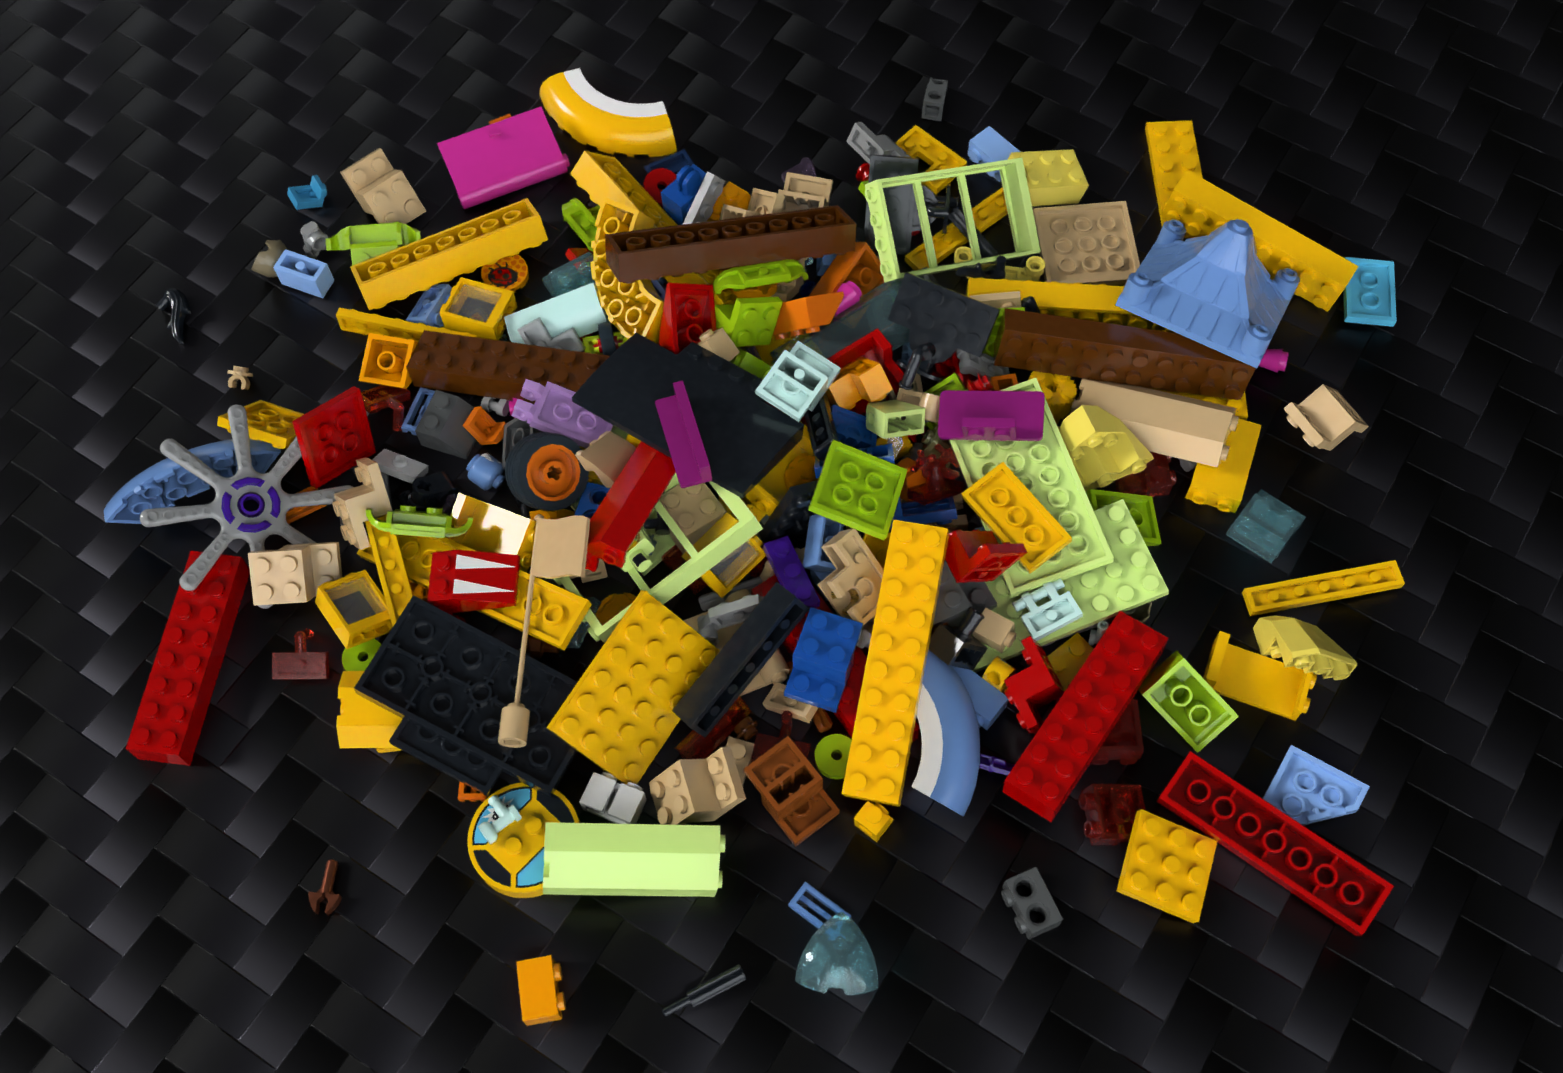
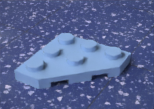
[1263,745,1370,825]

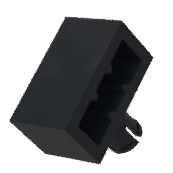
[929,607,988,670]

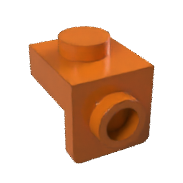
[463,406,506,445]

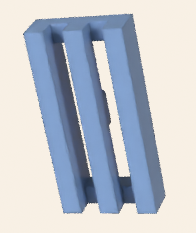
[401,387,435,435]
[788,881,851,941]

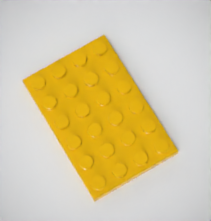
[547,590,720,785]

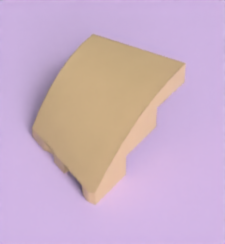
[575,431,636,488]

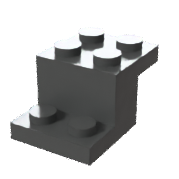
[932,561,997,629]

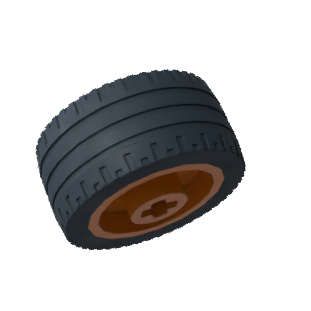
[505,432,589,511]

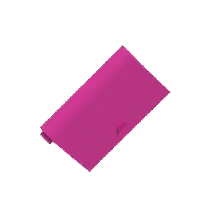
[437,107,570,210]

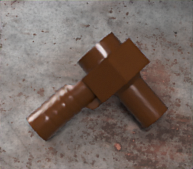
[526,636,559,658]

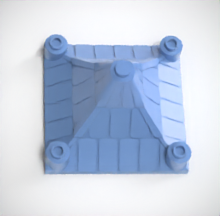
[1115,219,1300,368]

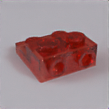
[1115,451,1176,496]
[1092,700,1144,765]
[1078,784,1146,845]

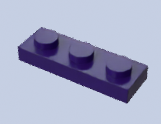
[763,536,820,608]

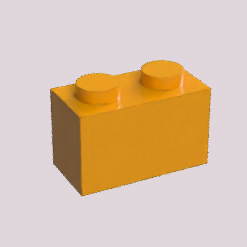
[516,955,566,1026]

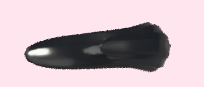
[956,256,1006,279]
[155,288,191,344]

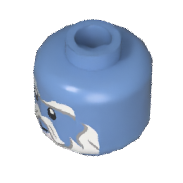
[466,453,505,491]

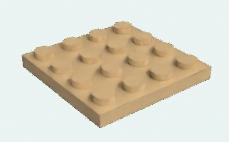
[1033,201,1140,286]

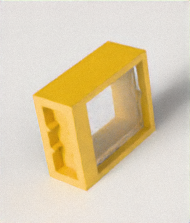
[440,277,517,341]
[681,512,766,598]
[315,569,393,650]

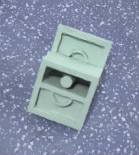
[755,341,841,422]

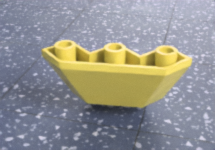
[1059,405,1154,492]
[1253,615,1357,680]

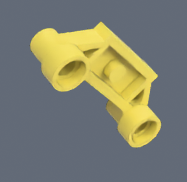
[954,246,1045,282]

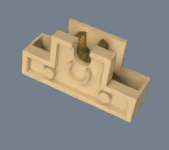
[817,528,884,625]

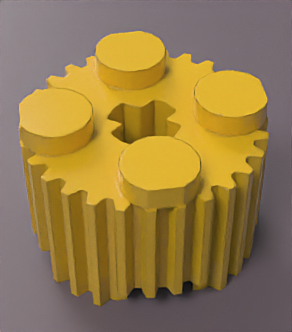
[1028,371,1077,424]

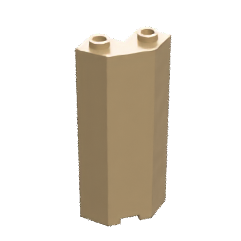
[1070,378,1239,468]

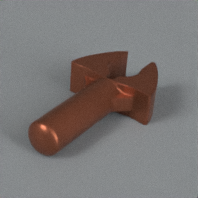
[308,860,342,915]

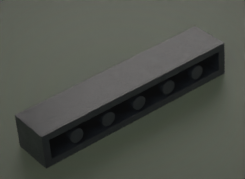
[672,582,810,738]

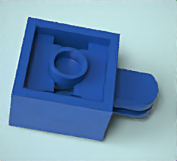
[661,164,706,225]

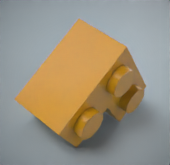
[826,356,893,410]

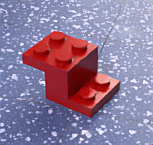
[945,529,1027,583]
[1004,636,1065,735]

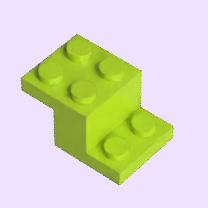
[715,297,783,350]

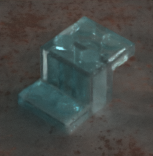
[1226,489,1306,564]

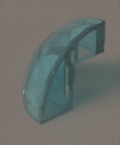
[795,912,878,995]

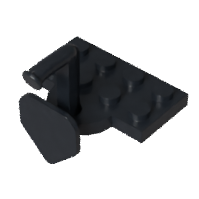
[863,154,961,255]
[887,272,1001,390]
[759,480,860,542]

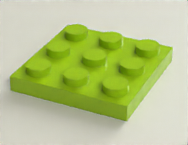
[808,440,908,541]

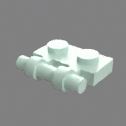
[1012,578,1083,641]

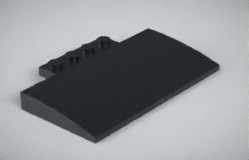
[572,333,804,499]
[354,595,578,798]

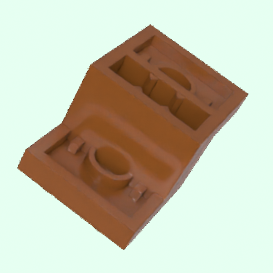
[744,736,840,847]

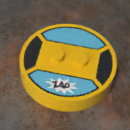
[467,782,580,898]

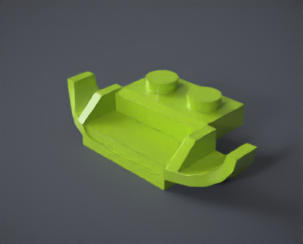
[562,198,600,252]
[325,222,421,266]
[713,259,809,295]
[366,505,474,538]

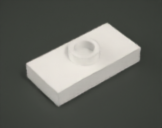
[372,449,428,484]

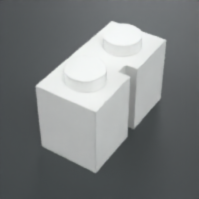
[579,772,647,824]

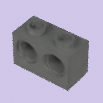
[1001,867,1063,940]

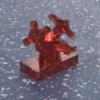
[908,444,964,505]

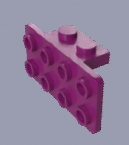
[938,390,1045,441]

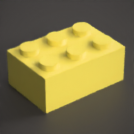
[1008,149,1089,207]

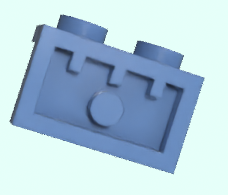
[406,284,452,328]

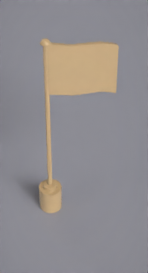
[498,514,590,748]

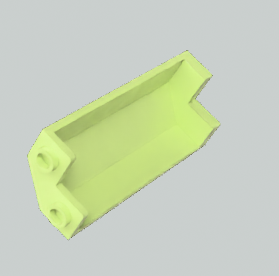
[543,822,725,897]

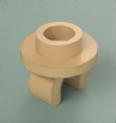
[227,366,253,390]

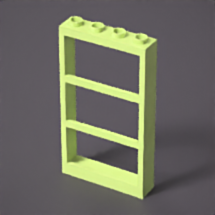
[865,158,1041,283]
[554,473,763,643]

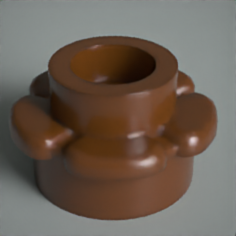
[733,716,758,741]

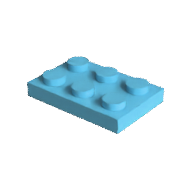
[1343,257,1397,327]

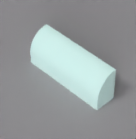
[504,283,609,344]

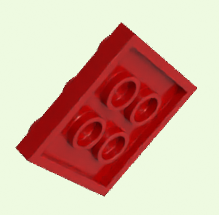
[292,386,376,489]

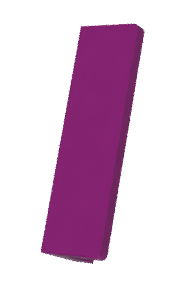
[655,380,712,488]

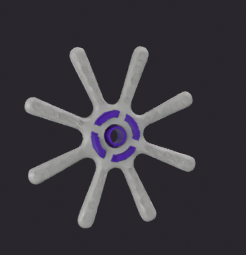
[140,404,354,609]

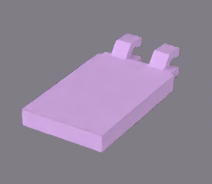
[512,379,613,448]

